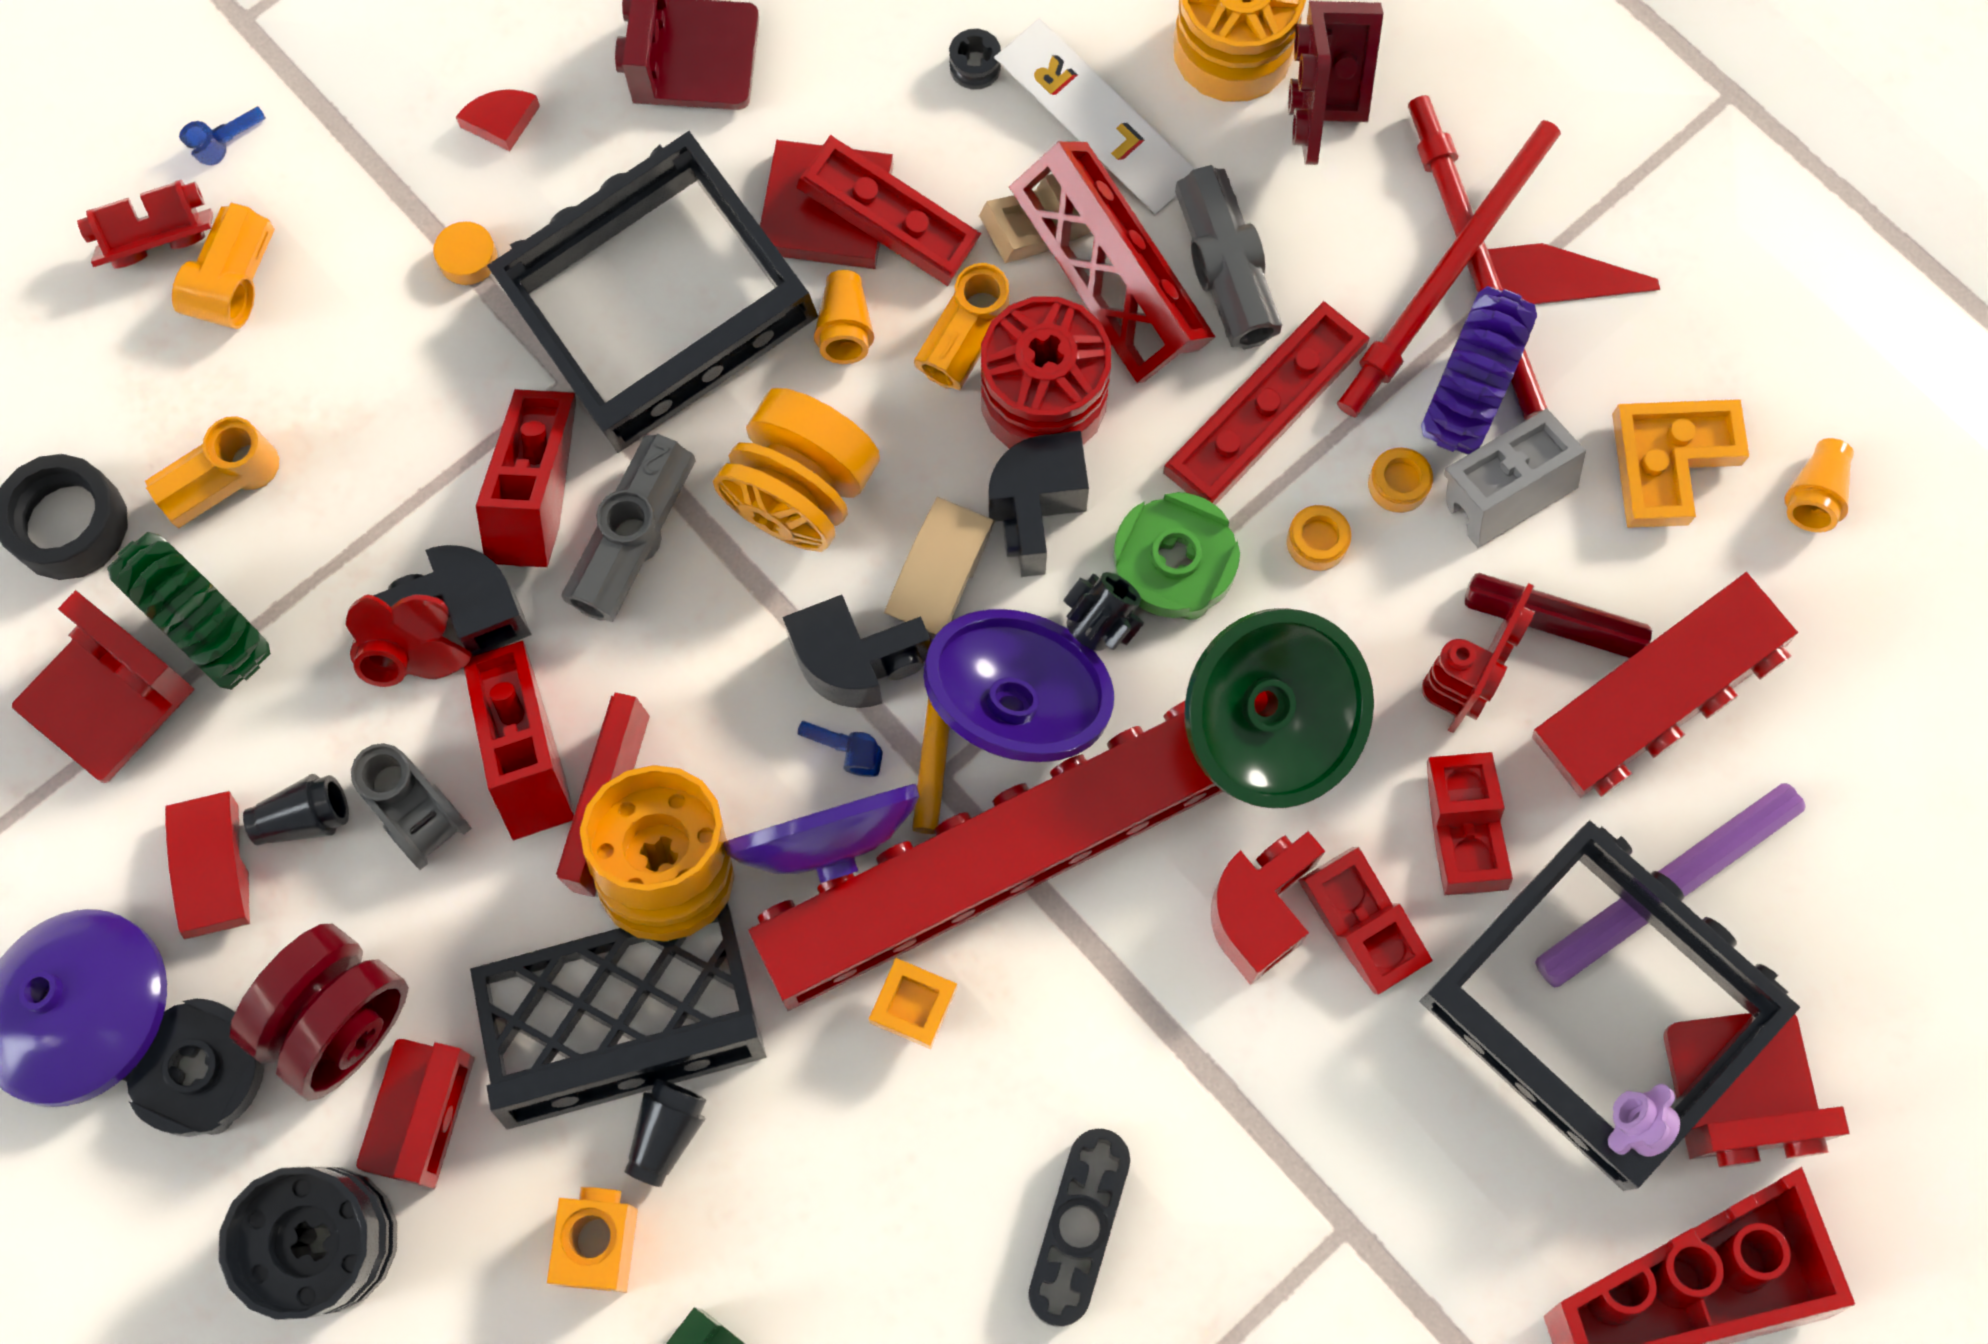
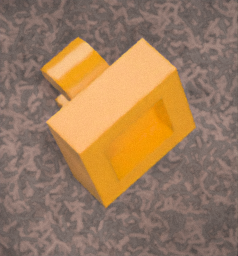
[868,958,958,1049]

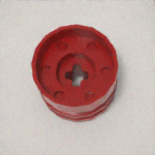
[981,296,1111,449]

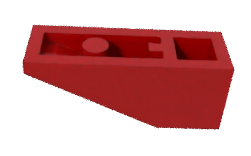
[475,389,576,568]
[464,640,574,841]

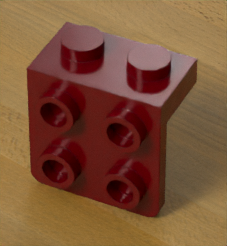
[615,0,760,110]
[1288,1,1384,165]

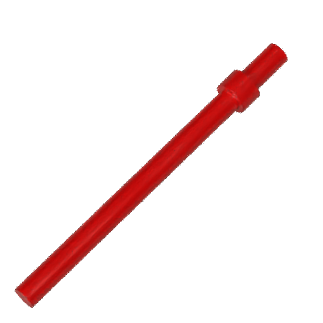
[1407,95,1548,420]
[1337,120,1561,417]

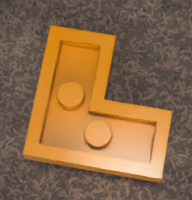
[1612,399,1749,528]

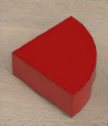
[456,89,540,152]

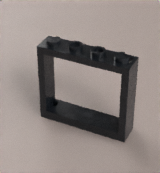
[487,131,818,453]
[1419,820,1801,1191]

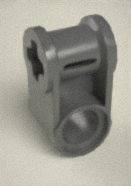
[351,743,472,870]

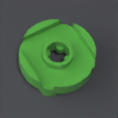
[1113,492,1240,620]

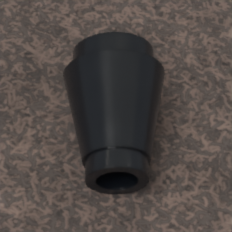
[243,774,349,846]
[624,1079,707,1187]

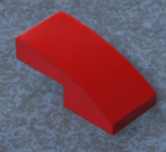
[1427,752,1513,896]
[165,791,250,940]
[1298,847,1433,995]

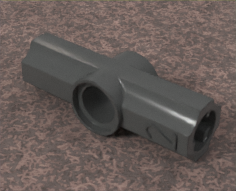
[1175,165,1282,350]
[561,433,696,622]

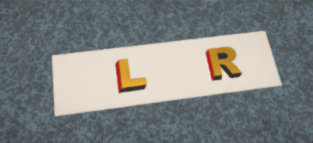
[994,18,1195,215]

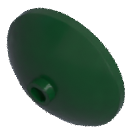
[1184,608,1374,808]

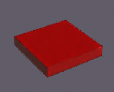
[760,139,894,269]

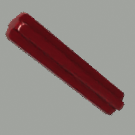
[1464,573,1652,658]

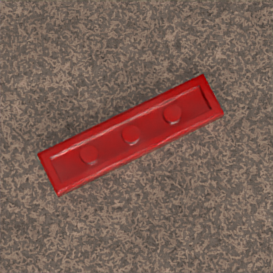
[1163,301,1370,505]

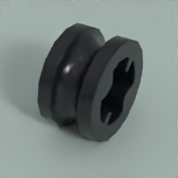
[949,28,1001,90]

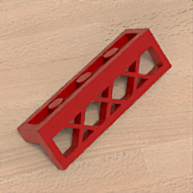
[1009,141,1216,383]

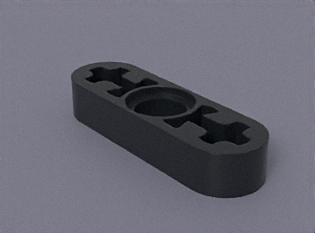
[1028,1128,1130,1327]

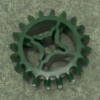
[107,532,271,690]

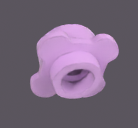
[1608,1084,1680,1157]

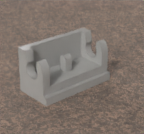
[1444,408,1586,548]

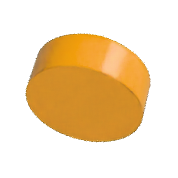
[433,222,498,285]
[1368,447,1433,513]
[1286,505,1351,571]

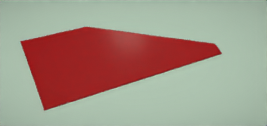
[1487,243,1660,304]

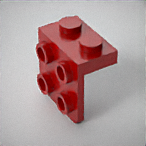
[1663,1013,1850,1168]

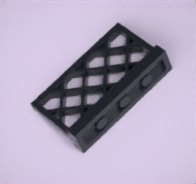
[470,902,767,1130]

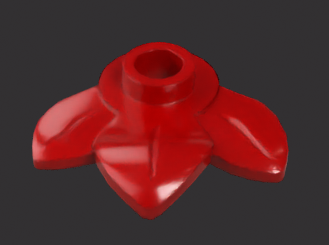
[346,594,472,687]

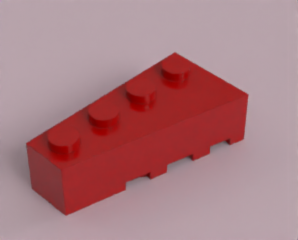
[1532,571,1799,798]
[1543,1167,1856,1344]

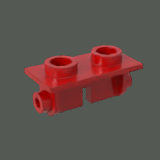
[77,180,213,268]

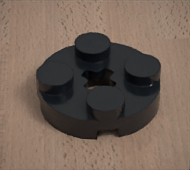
[122,998,264,1137]

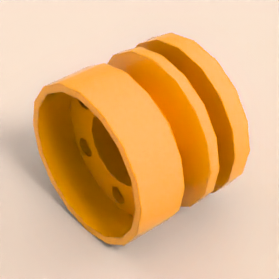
[1173,0,1306,102]
[712,388,880,552]
[580,765,735,941]

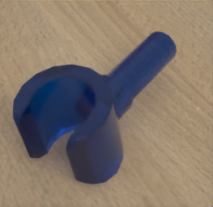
[179,106,266,166]
[797,720,883,777]

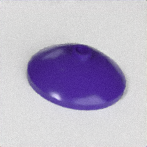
[923,609,1115,762]
[724,783,920,883]
[0,909,167,1107]

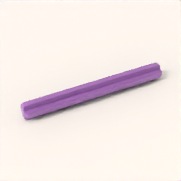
[1535,783,1806,987]

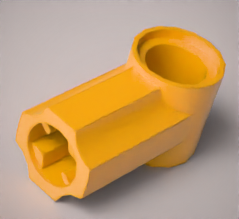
[172,203,275,329]
[914,263,1009,391]
[145,416,279,529]

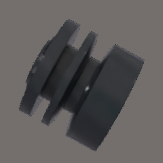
[218,1167,397,1320]

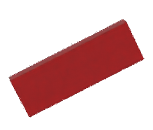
[796,135,982,286]
[556,692,650,897]

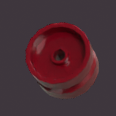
[230,924,409,1101]

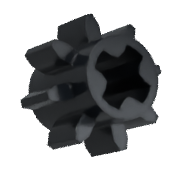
[1063,572,1144,651]

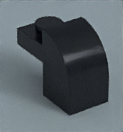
[988,431,1089,577]
[373,545,532,657]
[782,594,931,708]

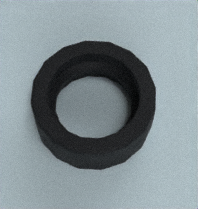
[0,454,128,580]

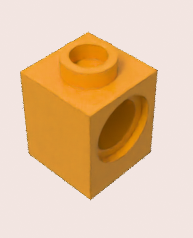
[547,1187,638,1293]

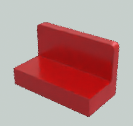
[356,1039,475,1189]

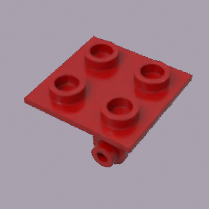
[1422,583,1535,733]

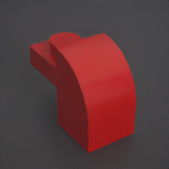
[1211,831,1325,985]

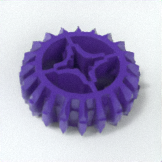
[1421,286,1537,455]

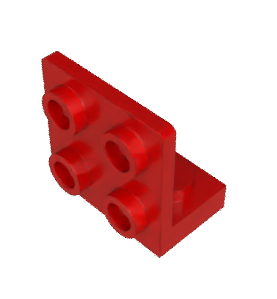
[12,590,195,783]

